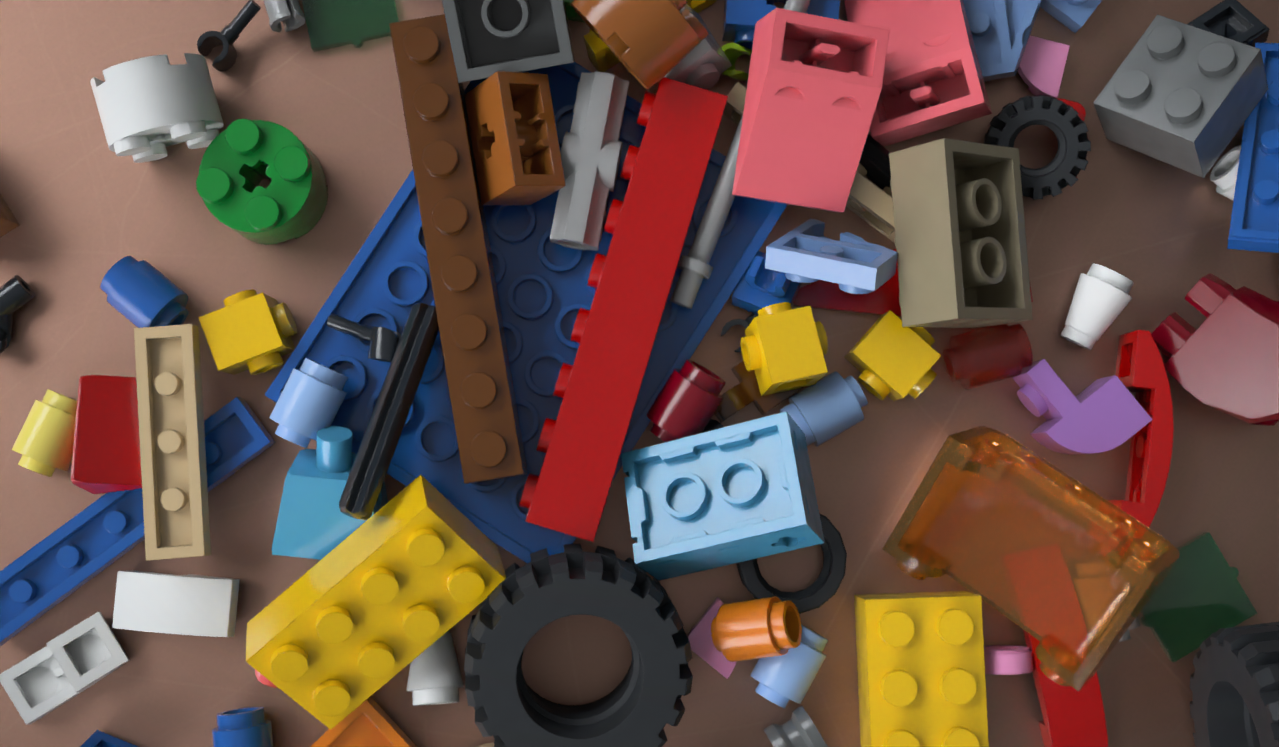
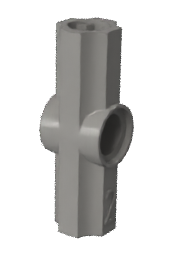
[550,71,629,251]

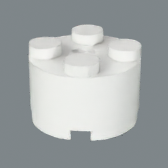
[90,53,224,163]

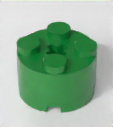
[196,119,328,245]

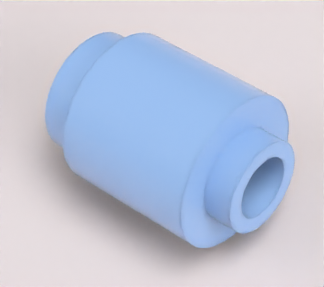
[269,358,348,448]
[779,371,868,447]
[750,624,828,708]

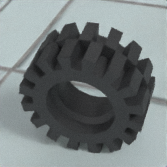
[984,95,1091,200]

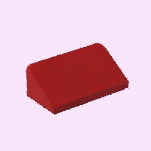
[71,375,142,494]

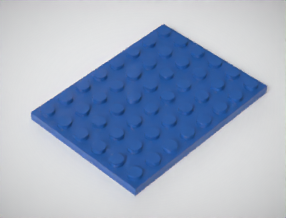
[265,62,788,564]

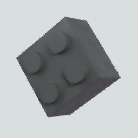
[442,0,575,83]
[1093,14,1268,178]

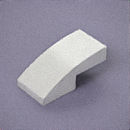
[112,570,240,637]
[0,612,129,725]

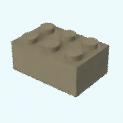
[889,138,1033,328]

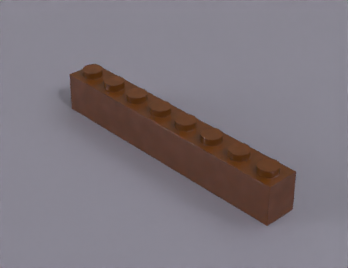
[389,14,528,484]

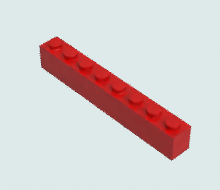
[519,77,728,542]

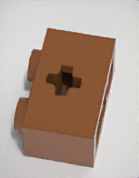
[464,71,566,205]

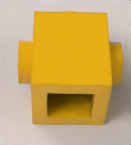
[198,289,297,375]
[740,302,828,396]
[844,310,941,401]

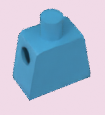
[272,426,388,560]

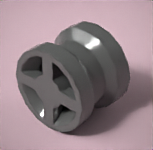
[763,706,828,747]

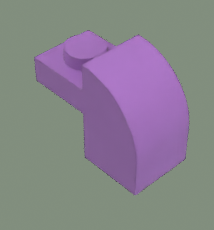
[1012,359,1152,455]

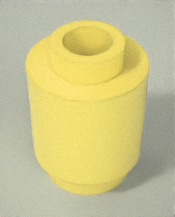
[12,389,77,477]

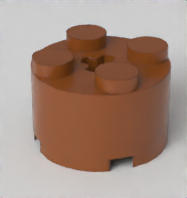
[570,0,709,90]

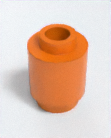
[711,596,802,662]

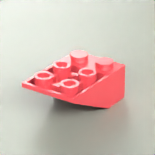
[844,0,993,147]
[732,8,890,213]

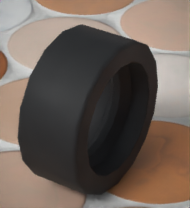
[736,513,847,614]

